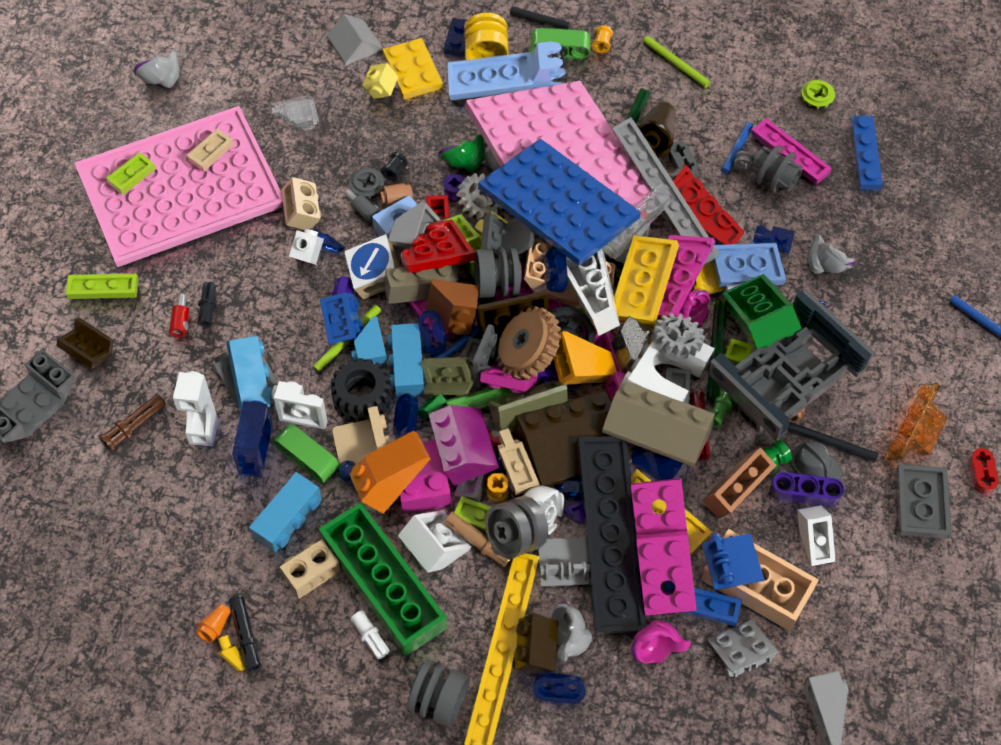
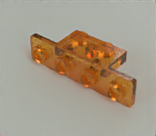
[885,382,948,461]

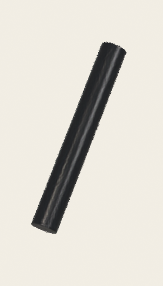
[510,6,570,30]

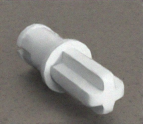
[350,611,389,659]

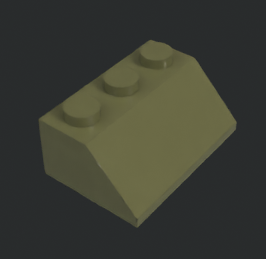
[487,380,568,433]

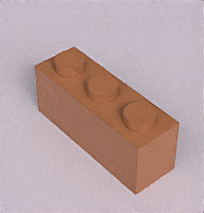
[702,448,777,519]

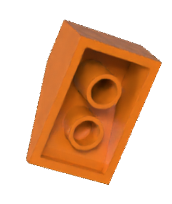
[350,431,430,514]

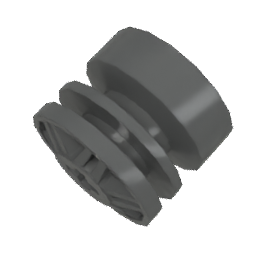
[474,248,522,298]
[407,659,470,728]

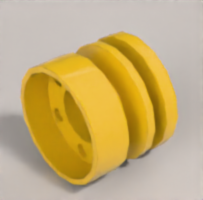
[464,13,509,60]

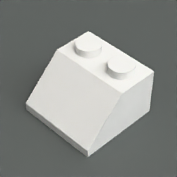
[398,510,473,573]

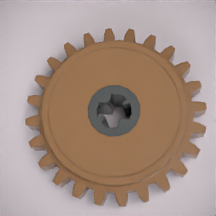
[497,307,561,380]

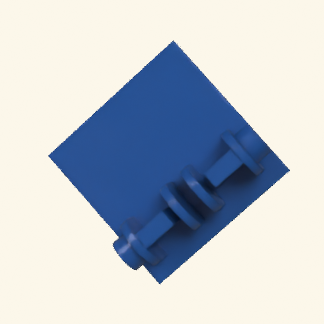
[701,533,764,590]

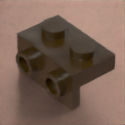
[56,318,113,369]

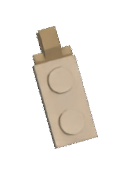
[498,428,539,495]

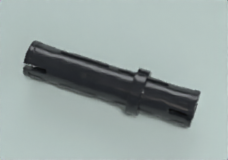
[228,595,262,672]

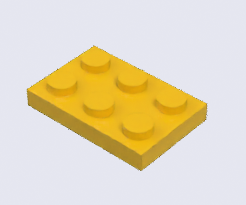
[383,38,443,100]

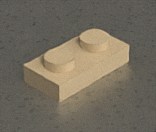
[187,129,234,172]

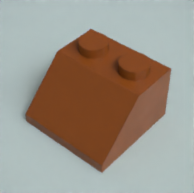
[426,279,478,335]

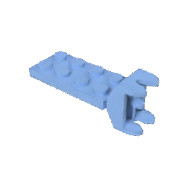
[448,42,565,101]

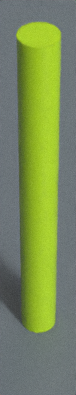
[643,35,710,88]
[312,305,381,373]

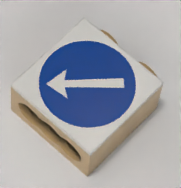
[344,234,400,300]

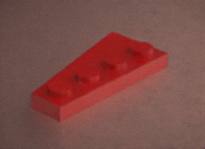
[673,165,744,245]

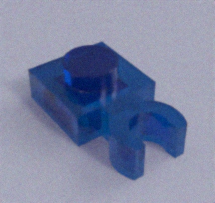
[753,225,795,254]

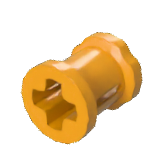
[592,25,613,53]
[487,473,509,503]

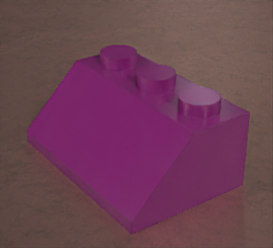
[429,405,499,486]

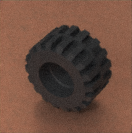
[330,358,392,422]

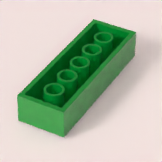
[319,502,448,657]

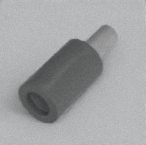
[345,189,381,224]

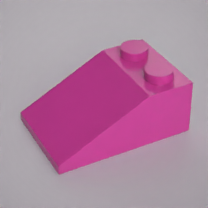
[399,440,451,514]

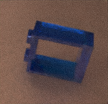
[232,401,273,478]

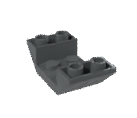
[0,349,76,443]

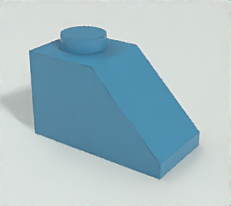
[351,316,388,368]

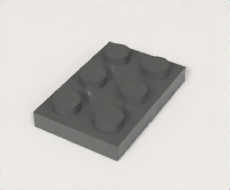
[896,464,951,539]

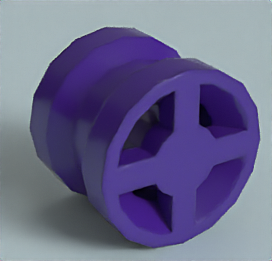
[443,174,465,202]

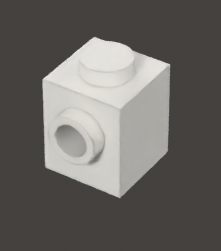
[289,228,324,265]

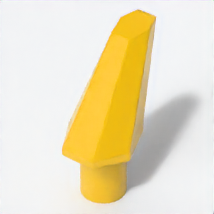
[218,635,245,671]

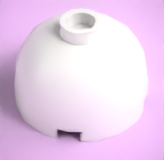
[523,486,564,535]

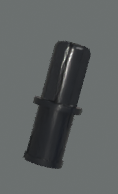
[197,281,217,327]

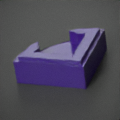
[563,500,584,524]

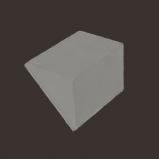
[327,14,383,65]

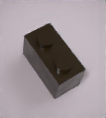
[514,614,559,676]

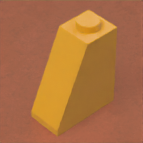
[553,331,617,384]

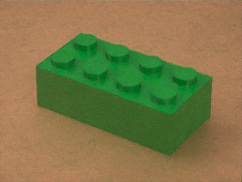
[722,273,802,349]

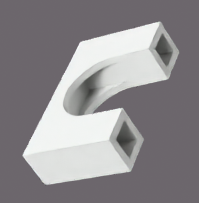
[623,335,715,402]

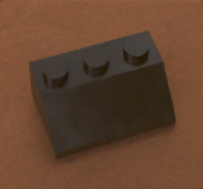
[476,290,549,338]

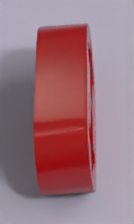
[969,448,999,495]

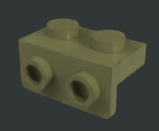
[421,357,475,396]

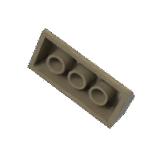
[602,380,715,467]

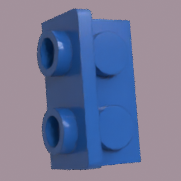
[320,293,364,345]

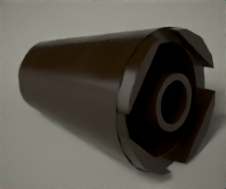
[636,102,676,158]

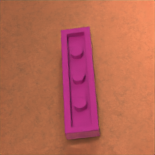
[751,118,832,185]

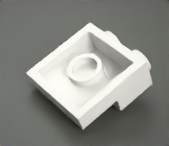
[272,381,328,429]

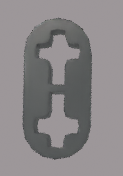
[669,141,698,177]

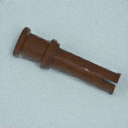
[98,393,166,452]

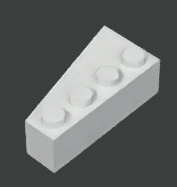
[557,248,620,335]

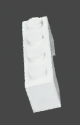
[173,371,219,446]

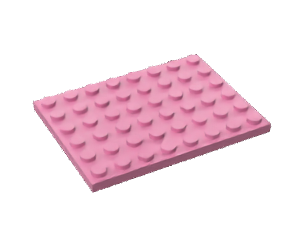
[465,81,657,208]
[75,106,284,267]

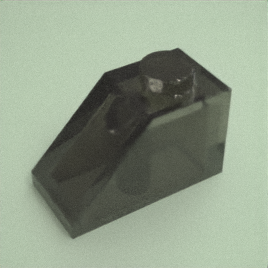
[611,316,653,374]

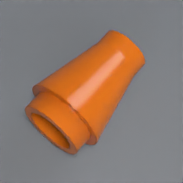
[196,604,231,643]

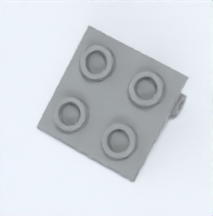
[539,538,590,587]
[707,619,778,678]

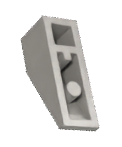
[804,671,849,745]

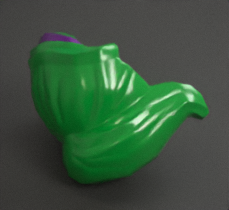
[438,134,485,173]

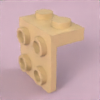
[332,406,391,471]

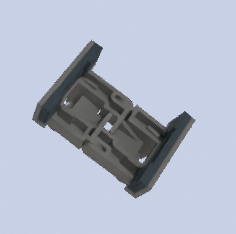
[709,289,875,441]

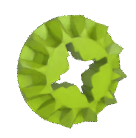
[801,80,835,109]

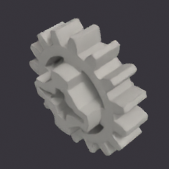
[652,313,705,358]

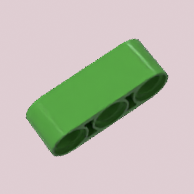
[530,28,591,59]
[272,423,340,484]

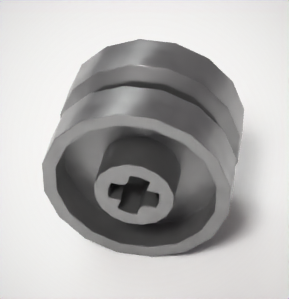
[485,496,548,559]

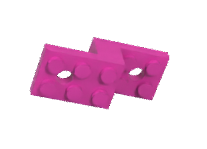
[631,478,697,616]

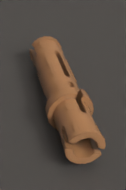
[443,511,511,568]

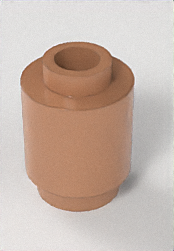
[379,183,413,208]

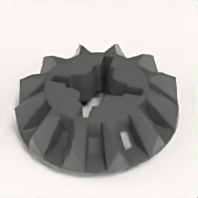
[349,168,384,199]

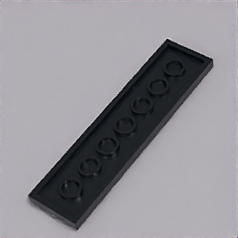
[577,436,646,634]

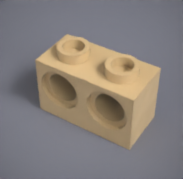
[281,177,321,230]
[280,539,341,599]

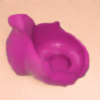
[677,289,710,327]
[631,620,691,664]

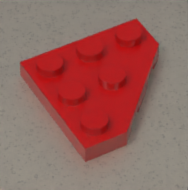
[401,219,475,273]

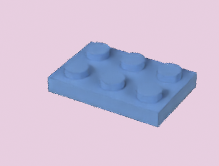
[712,243,786,287]

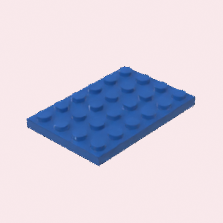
[478,138,641,266]

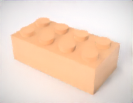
[701,529,819,631]

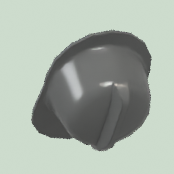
[791,442,843,492]

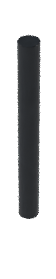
[788,422,879,462]

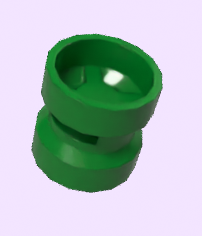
[762,440,792,472]

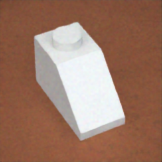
[797,505,835,566]

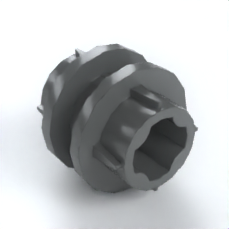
[750,145,803,193]

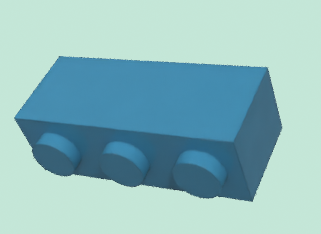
[387,323,424,398]
[226,336,273,412]
[249,472,321,553]

